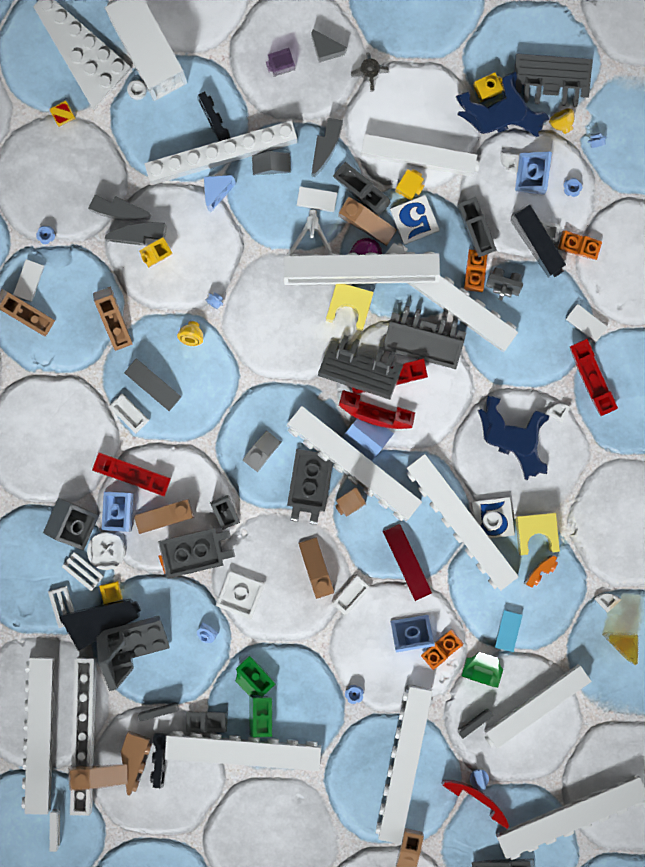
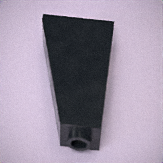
[510,205,566,278]
[59,598,141,651]

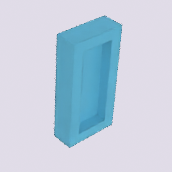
[494,610,523,652]

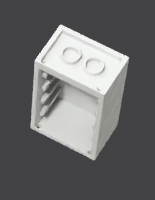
[104,0,187,101]

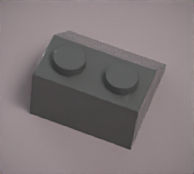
[43,498,99,550]

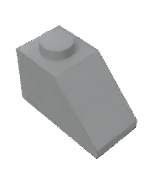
[243,431,282,472]

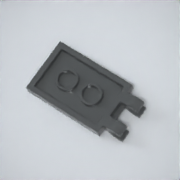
[287,449,333,525]
[158,528,235,579]

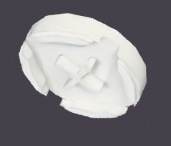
[87,532,126,570]

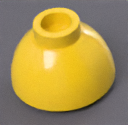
[549,108,575,134]
[177,321,204,346]

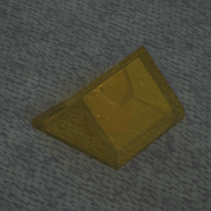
[603,632,638,666]

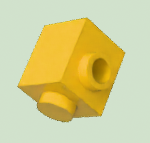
[473,72,503,103]
[395,169,425,201]
[139,237,173,268]

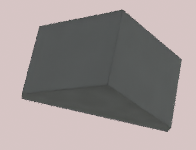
[311,29,347,62]
[252,151,291,175]
[210,495,240,530]

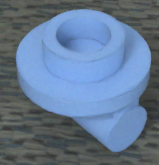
[197,623,219,643]
[470,769,489,791]

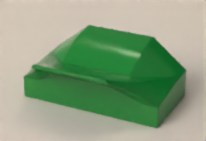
[461,652,504,688]
[235,656,276,697]

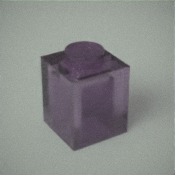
[265,48,295,77]

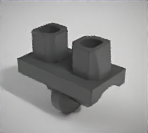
[486,267,523,301]

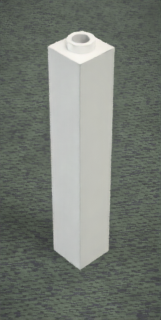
[361,134,480,177]
[484,664,592,749]

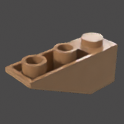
[121,731,152,796]
[396,828,424,867]

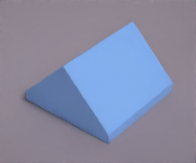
[515,151,552,195]
[204,175,236,212]
[342,419,394,461]
[102,492,134,532]
[390,615,435,652]

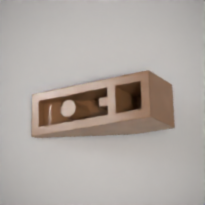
[338,197,397,246]
[93,287,133,351]
[0,289,55,337]
[335,488,366,517]
[134,499,194,534]
[298,537,334,599]
[68,764,127,790]

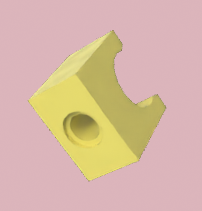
[326,284,374,331]
[515,513,560,555]

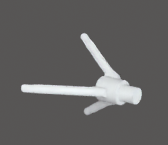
[287,210,332,256]

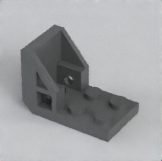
[96,616,170,691]

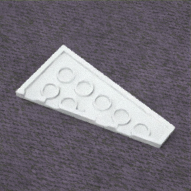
[33,0,132,111]

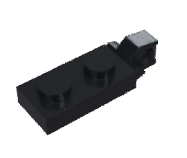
[197,91,231,141]
[150,733,167,789]

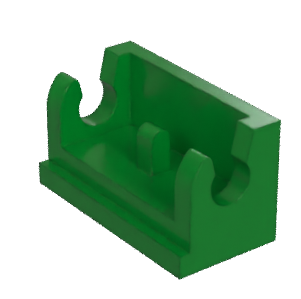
[249,696,272,737]

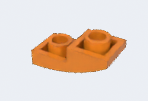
[557,230,602,260]
[464,250,487,292]
[524,555,558,588]
[421,629,464,670]

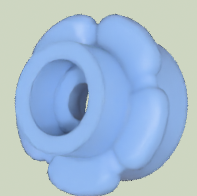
[588,133,606,148]
[563,178,582,197]
[36,226,55,244]
[206,292,223,309]
[345,685,364,704]

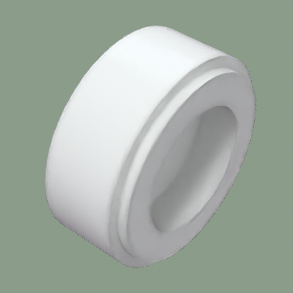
[127,80,147,100]
[483,511,502,530]

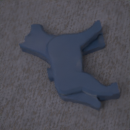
[455,72,550,137]
[477,396,550,480]

